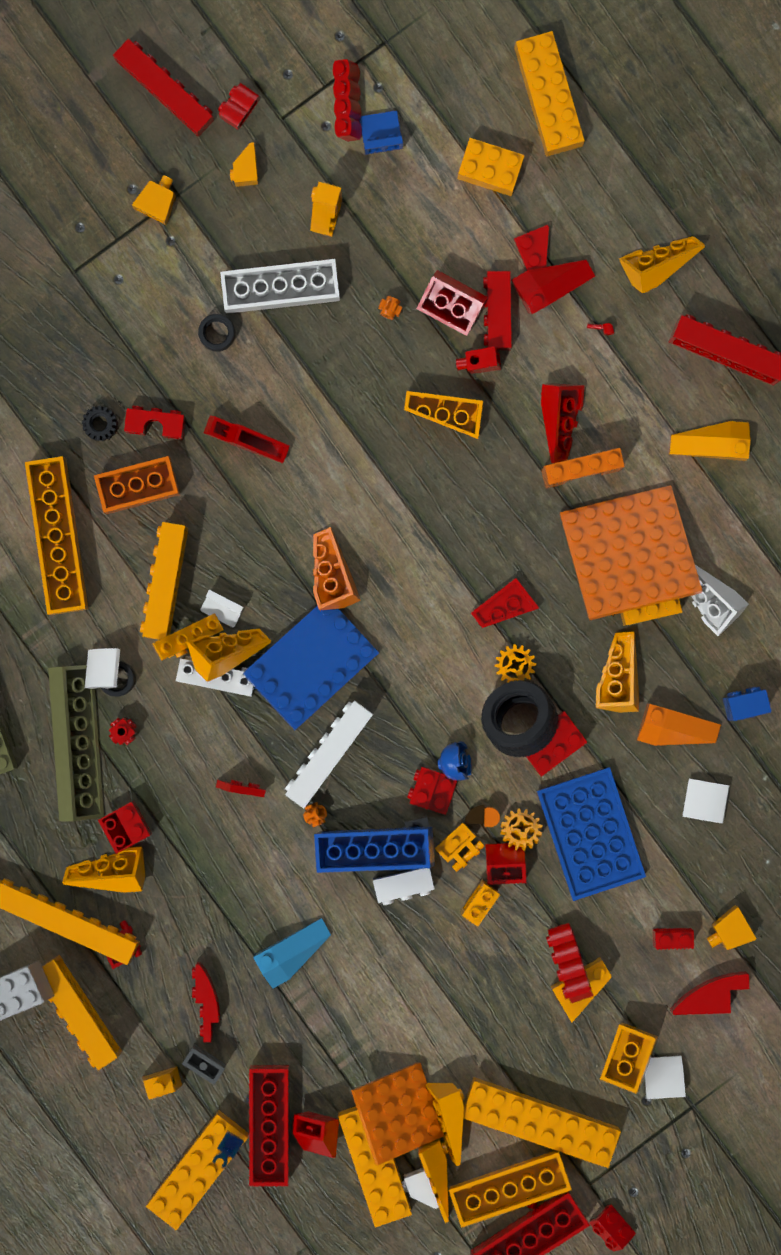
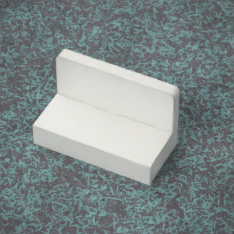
[200,590,244,628]

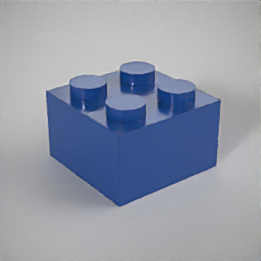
[723,686,771,721]

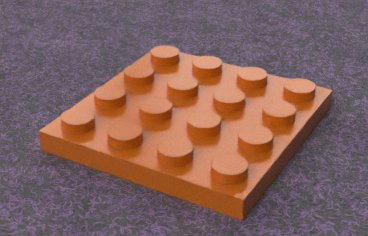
[351,1062,444,1165]

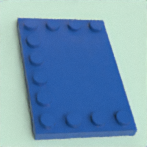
[243,606,379,731]
[537,767,646,901]

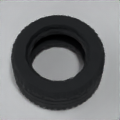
[481,680,558,757]

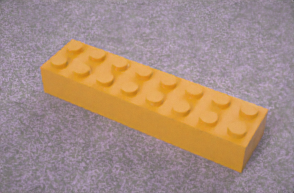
[25,456,89,615]
[463,1077,621,1168]

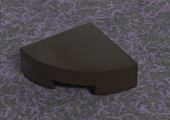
[464,805,484,824]

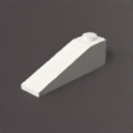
[691,565,749,636]

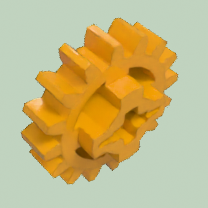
[494,644,536,683]
[500,808,542,851]

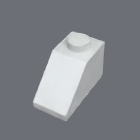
[402,1168,439,1209]

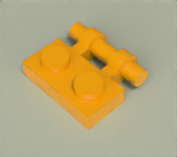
[435,822,484,872]

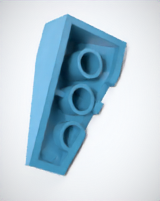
[253,918,331,989]

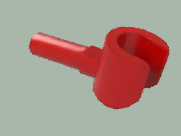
[587,323,614,335]

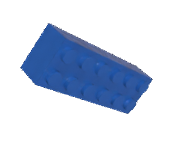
[314,827,435,873]

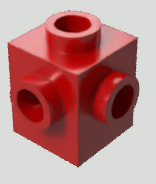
[108,718,138,745]

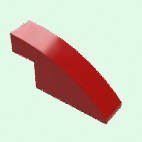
[203,416,290,463]
[670,971,749,1015]

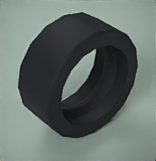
[198,314,235,352]
[101,661,135,697]

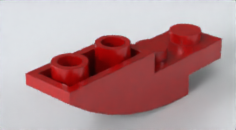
[192,962,220,1042]

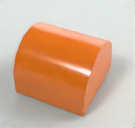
[484,807,500,827]

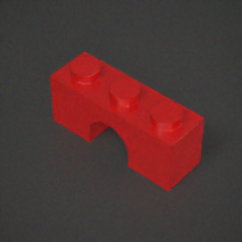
[124,406,186,440]

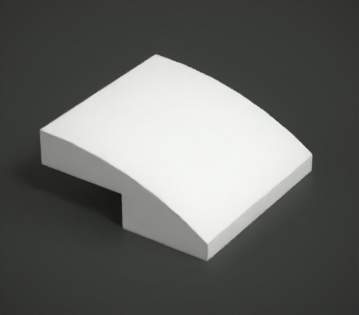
[85,648,120,689]
[683,779,730,824]
[644,1055,685,1099]

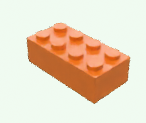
[94,456,180,514]

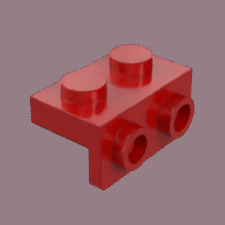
[589,1204,636,1251]

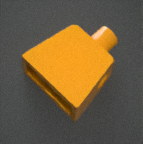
[132,175,176,225]
[707,905,756,950]
[142,1066,182,1099]

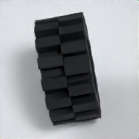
[82,406,118,442]

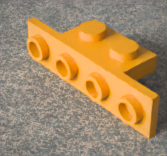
[152,613,224,661]

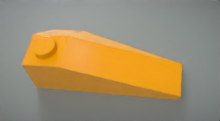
[62,847,145,893]
[426,1083,464,1166]

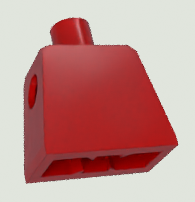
[456,346,502,374]

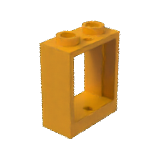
[460,879,500,927]

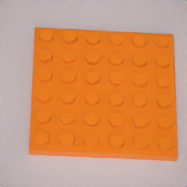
[560,485,702,621]

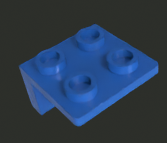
[360,111,403,155]

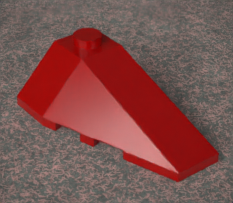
[541,384,585,463]

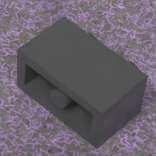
[182,1044,227,1085]

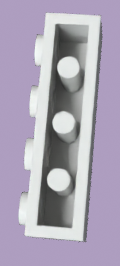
[176,656,254,697]

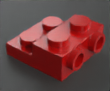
[407,766,457,815]

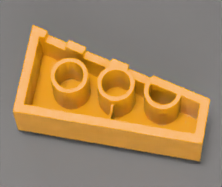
[404,391,483,439]

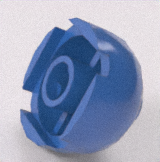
[438,741,472,781]

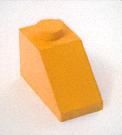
[230,142,258,187]

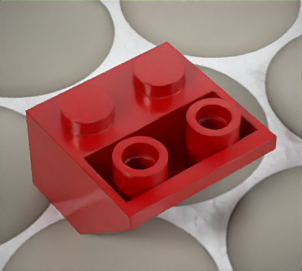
[98,801,152,854]
[485,843,526,885]
[293,1111,339,1158]

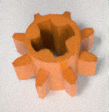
[378,296,403,320]
[303,802,327,827]

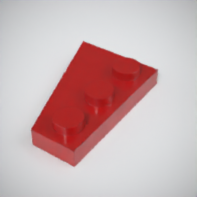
[471,578,539,628]

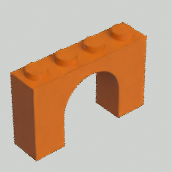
[541,448,625,489]

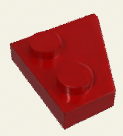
[514,225,549,271]
[216,780,266,798]

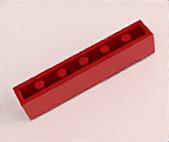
[113,39,214,137]

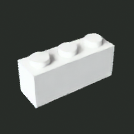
[373,868,435,905]

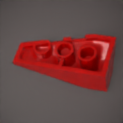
[511,259,595,314]

